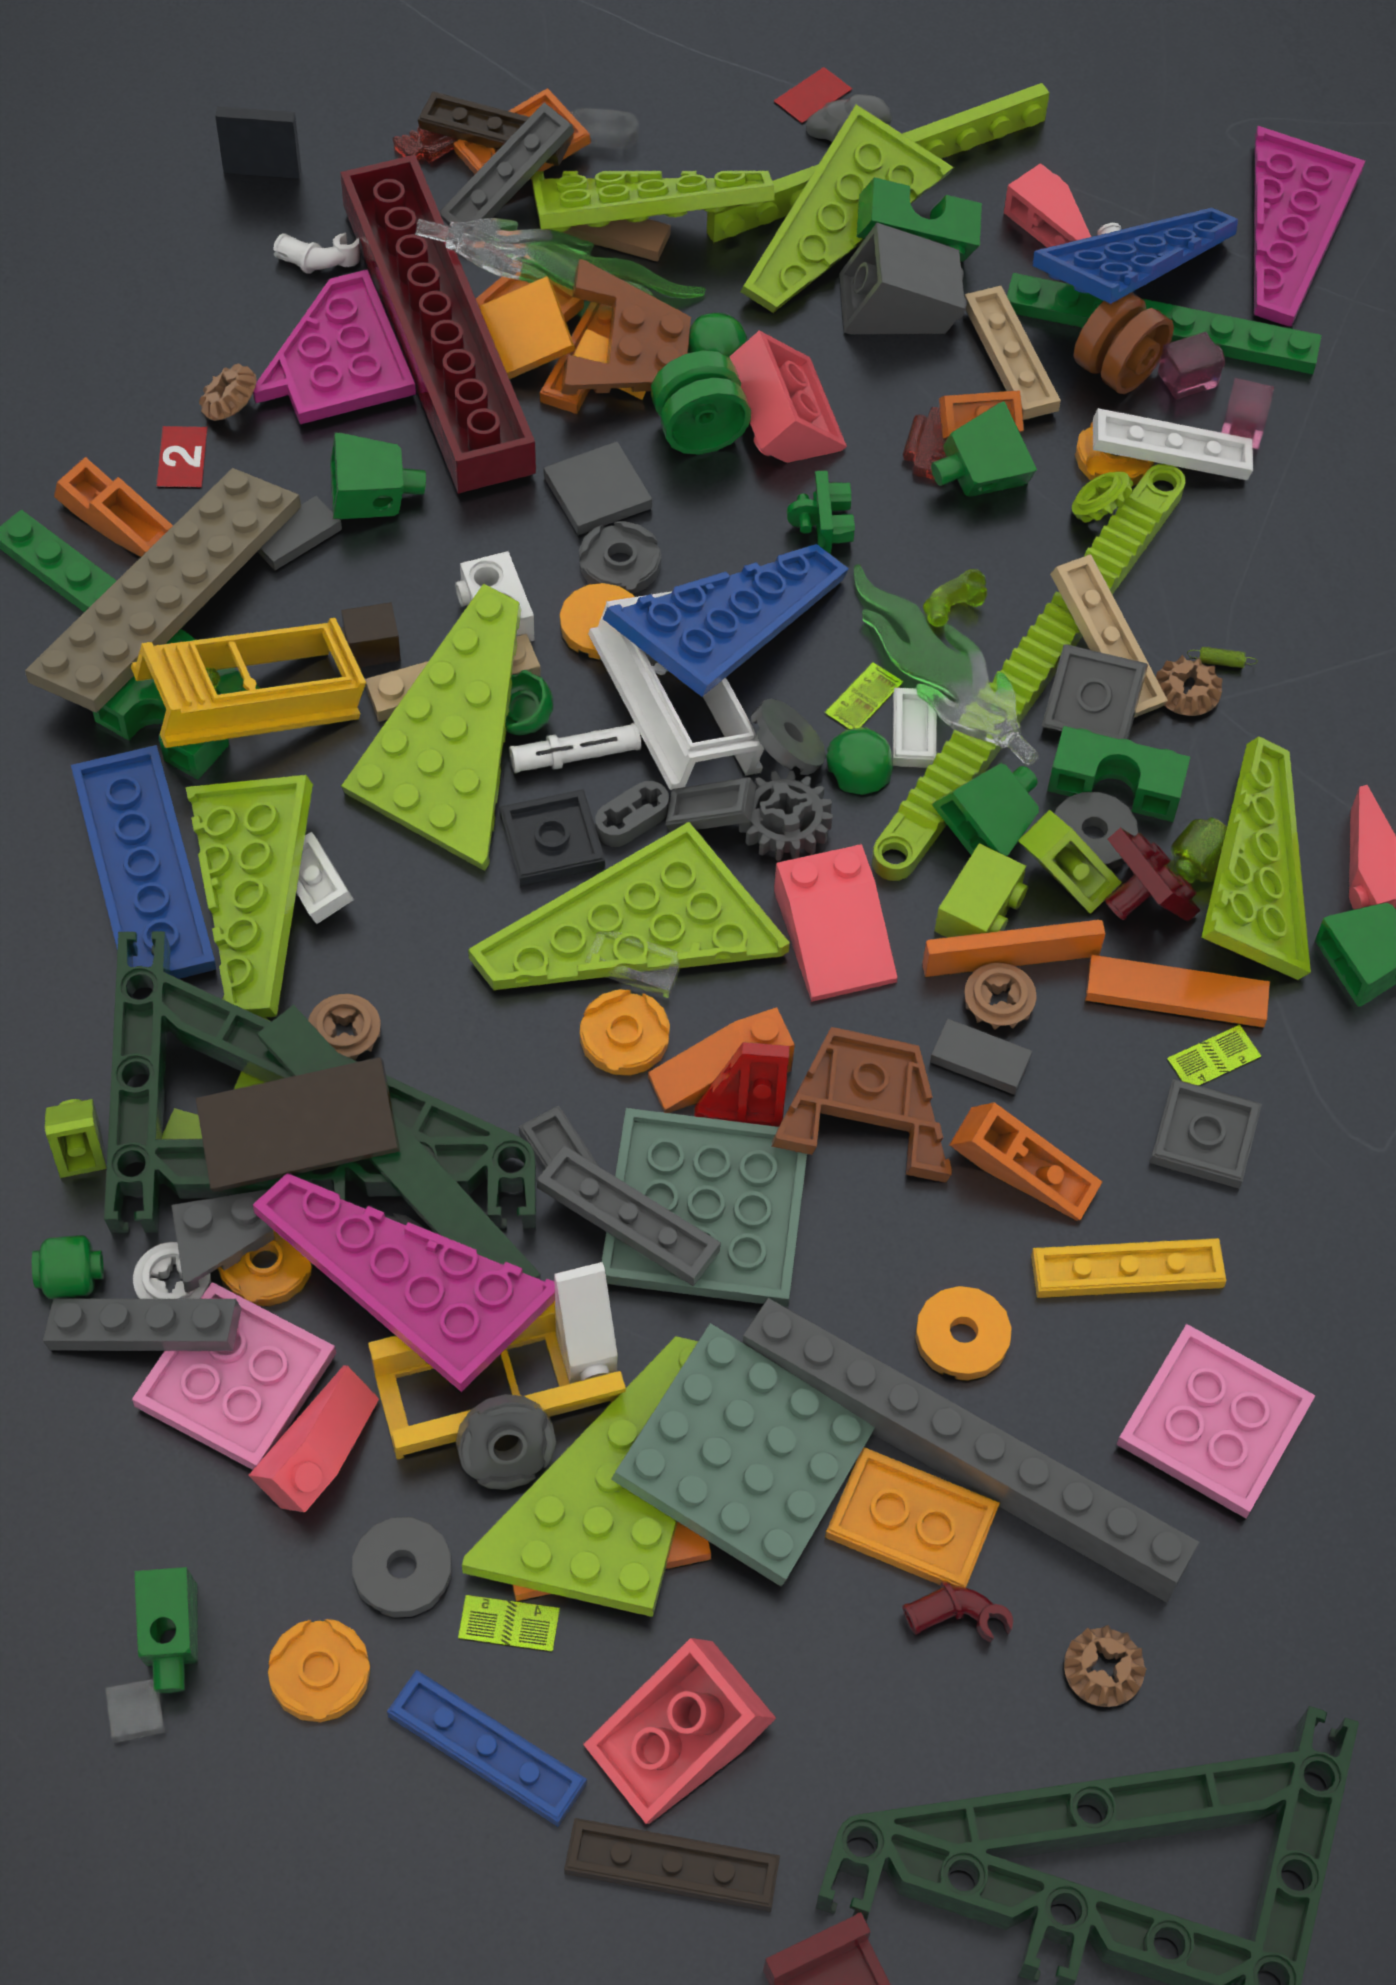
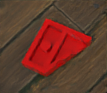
[694,1042,789,1127]

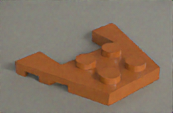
[561,259,691,395]
[772,1027,952,1183]

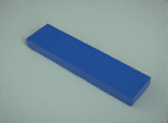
[387,1669,587,1827]

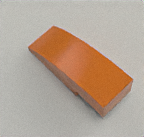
[54,457,173,557]

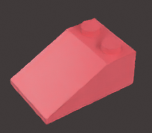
[774,844,898,1002]
[583,1638,776,1824]

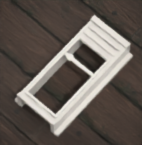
[588,591,764,790]

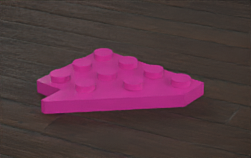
[253,270,416,424]

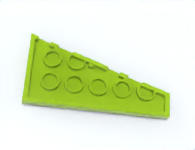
[740,104,954,313]
[531,171,775,232]
[1201,736,1311,980]

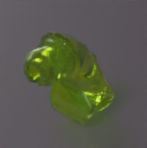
[923,569,987,627]

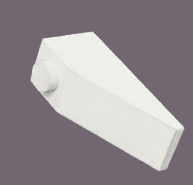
[554,1262,618,1384]

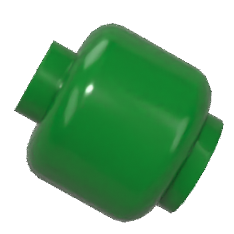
[32,1235,104,1300]

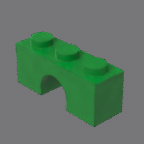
[857,177,982,262]
[93,676,230,780]
[1047,726,1190,822]

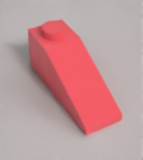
[1004,163,1091,248]
[1349,785,1396,910]
[248,1365,379,1512]

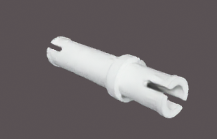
[509,723,641,773]

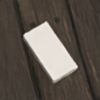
[892,688,937,768]

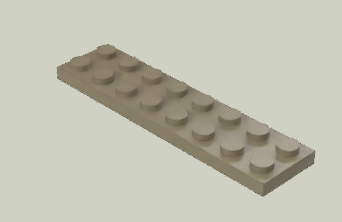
[25,468,301,713]

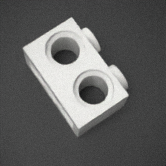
[455,551,534,642]

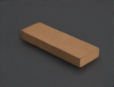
[548,219,671,262]

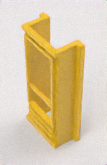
[131,618,366,748]
[368,1301,626,1460]

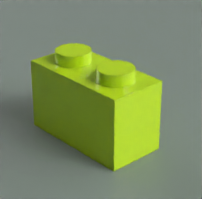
[934,843,1028,938]

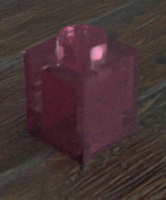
[1158,332,1225,400]
[1221,378,1274,449]

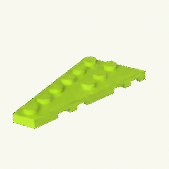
[186,775,313,1018]

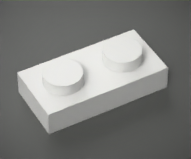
[296,832,354,924]

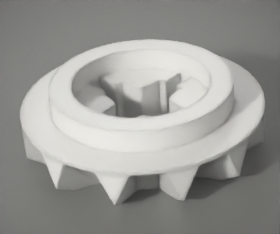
[133,1242,211,1299]

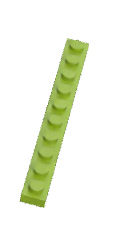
[706,83,1050,243]

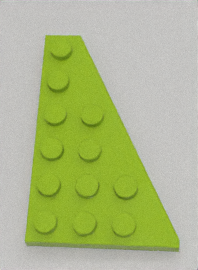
[341,583,521,871]
[468,822,790,990]

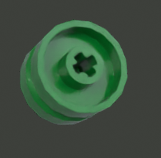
[651,350,751,455]

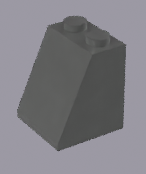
[839,223,967,335]

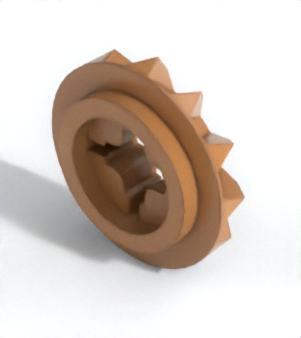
[199,363,256,421]
[1156,655,1223,716]
[964,963,1036,1030]
[308,994,381,1060]
[1064,1625,1147,1707]

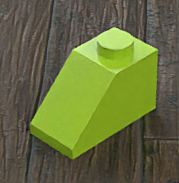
[1018,810,1122,914]
[45,1099,107,1178]

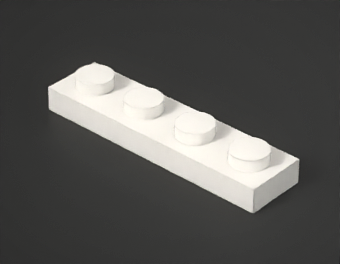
[1093,408,1253,480]

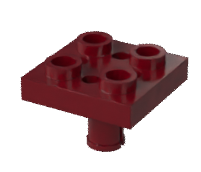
[1105,827,1201,922]

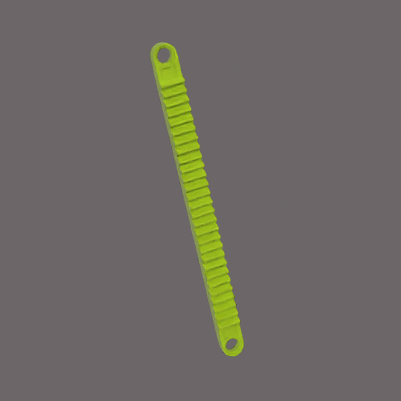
[872,464,1186,881]

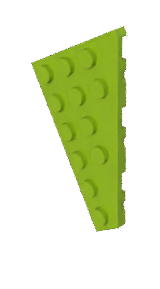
[462,1336,698,1617]

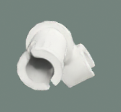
[273,233,360,274]

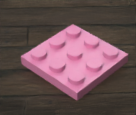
[132,1282,336,1470]
[1116,1324,1315,1519]

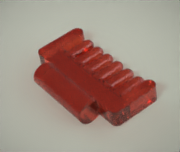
[393,126,459,163]
[903,407,947,479]

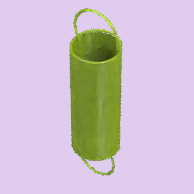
[1187,647,1258,668]

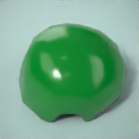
[688,313,748,357]
[505,670,554,736]
[826,727,893,795]

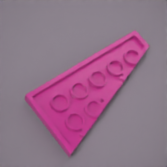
[1254,126,1365,327]
[253,1173,555,1392]

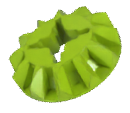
[1072,472,1133,523]

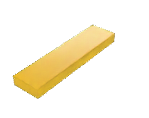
[1031,1238,1226,1298]

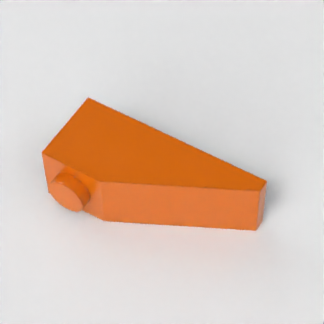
[648,1007,795,1113]
[949,1102,1103,1221]

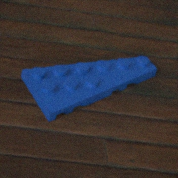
[603,544,849,697]

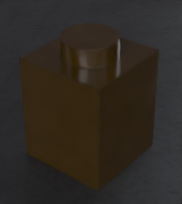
[340,602,401,668]

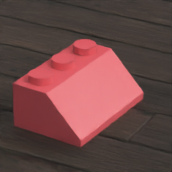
[729,330,847,463]

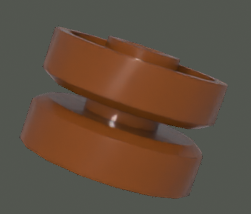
[1073,292,1174,394]

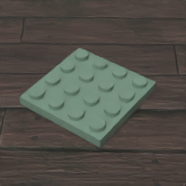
[602,1108,807,1307]
[611,1323,875,1586]

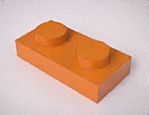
[939,390,1024,439]

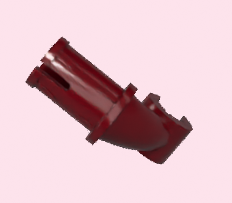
[902,1581,1013,1643]

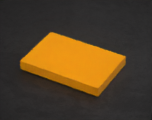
[825,1447,1000,1588]

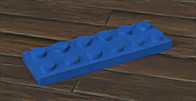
[71,745,217,979]

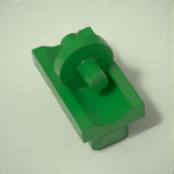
[786,471,855,555]

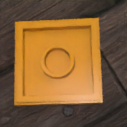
[479,276,576,379]

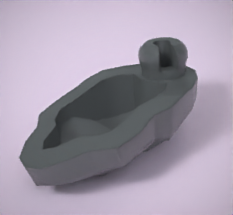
[806,94,892,142]

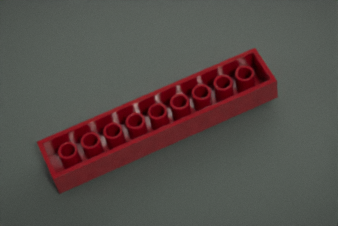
[340,155,536,493]

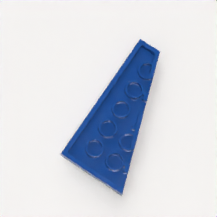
[1033,208,1238,304]

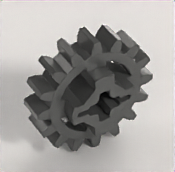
[738,771,833,861]

